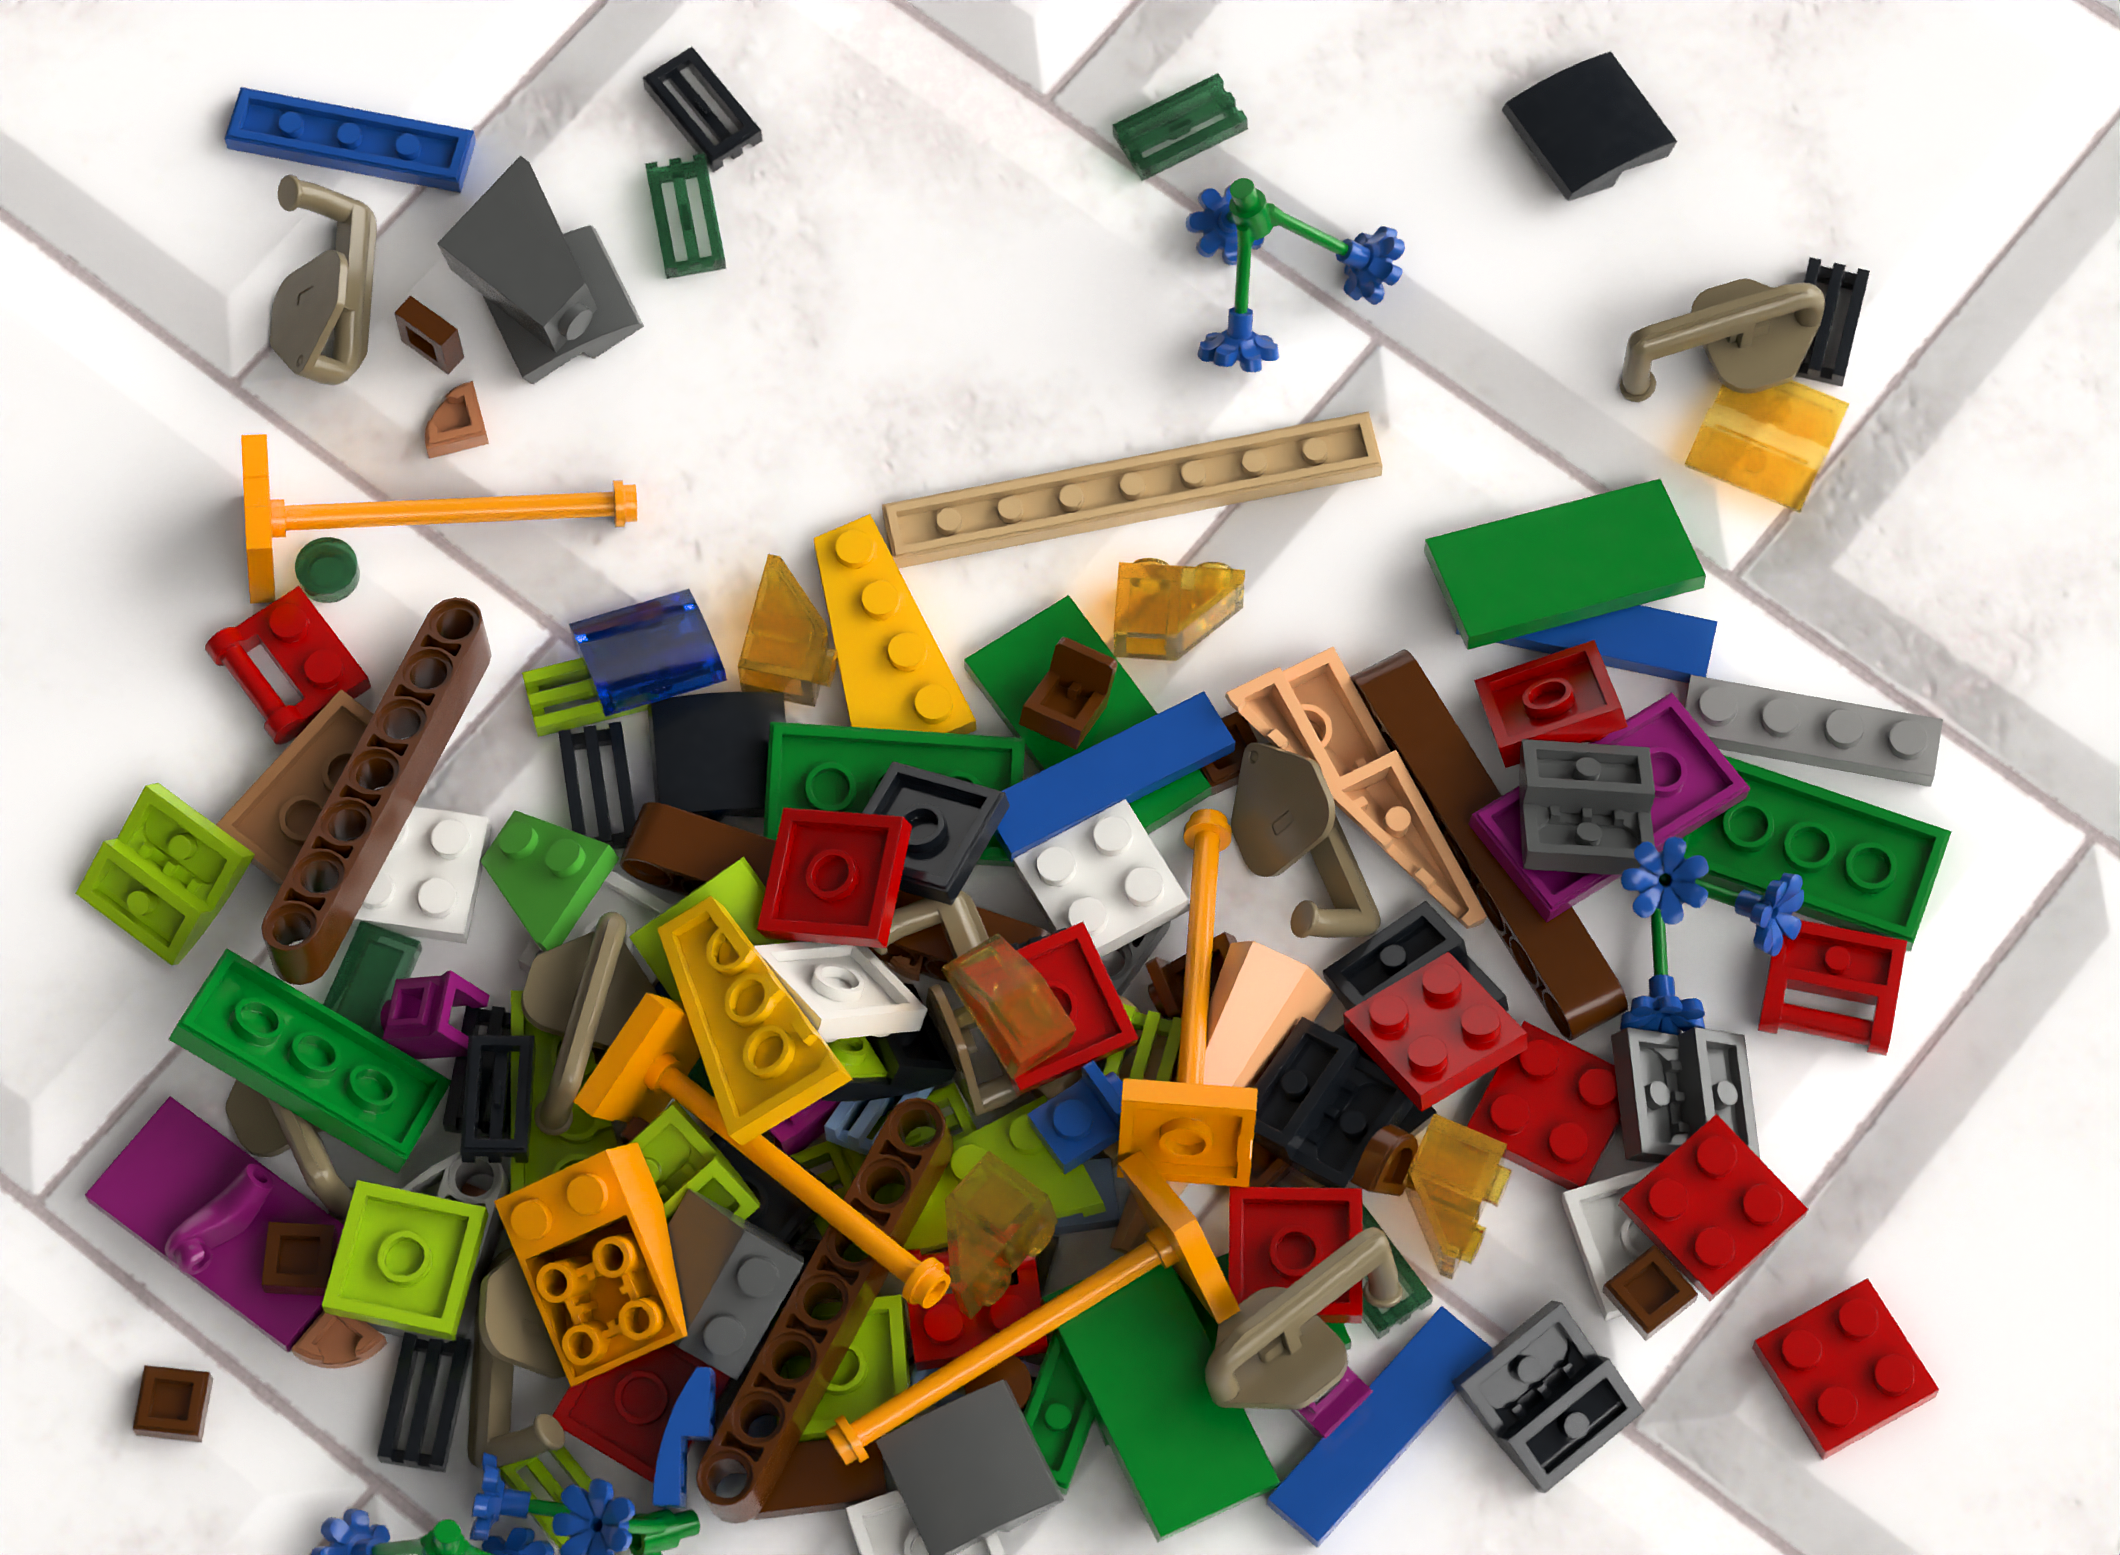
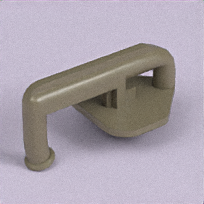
[270,174,377,385]
[1620,278,1825,402]
[1231,743,1381,938]
[872,891,1020,1117]
[521,912,657,1136]
[225,1080,355,1225]
[1205,1227,1403,1410]
[467,1246,566,1470]

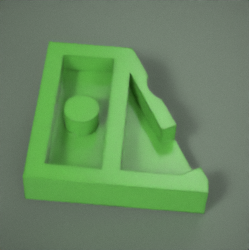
[480,810,620,952]

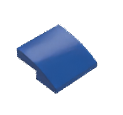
[652,1367,717,1508]

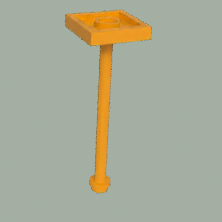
[241,434,637,604]
[1117,809,1258,1187]
[573,992,951,1308]
[825,1150,1241,1466]

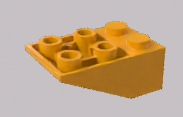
[494,1142,688,1387]

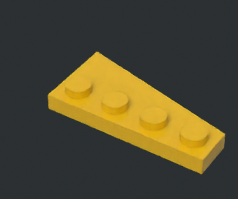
[813,514,977,734]
[657,896,853,1146]

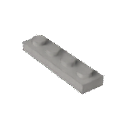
[1685,675,1943,787]

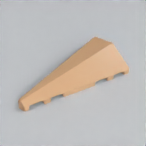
[1225,647,1487,929]
[1110,941,1334,1254]

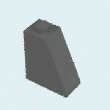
[437,155,598,353]

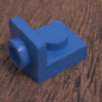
[1027,1060,1123,1175]

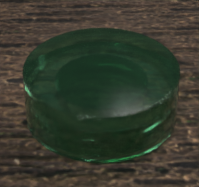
[295,537,360,603]

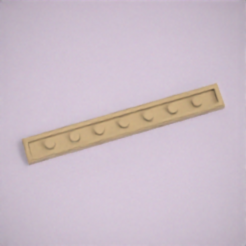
[882,411,1383,568]

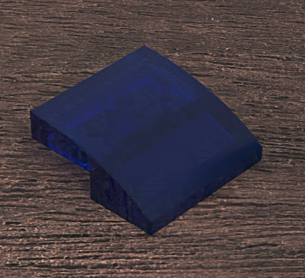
[569,589,727,717]

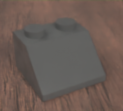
[667,1188,805,1380]

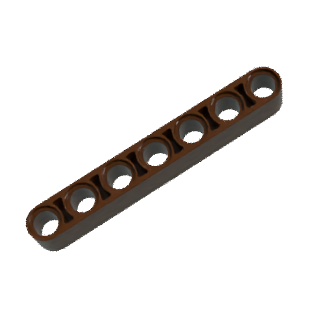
[261,597,492,985]
[1350,649,1628,1041]
[619,802,1051,988]
[696,1098,954,1524]

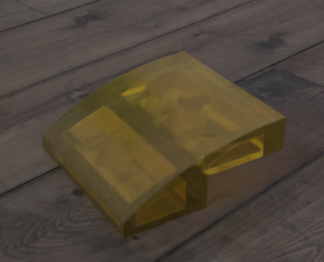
[1685,380,1849,513]

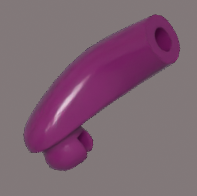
[165,1164,274,1274]

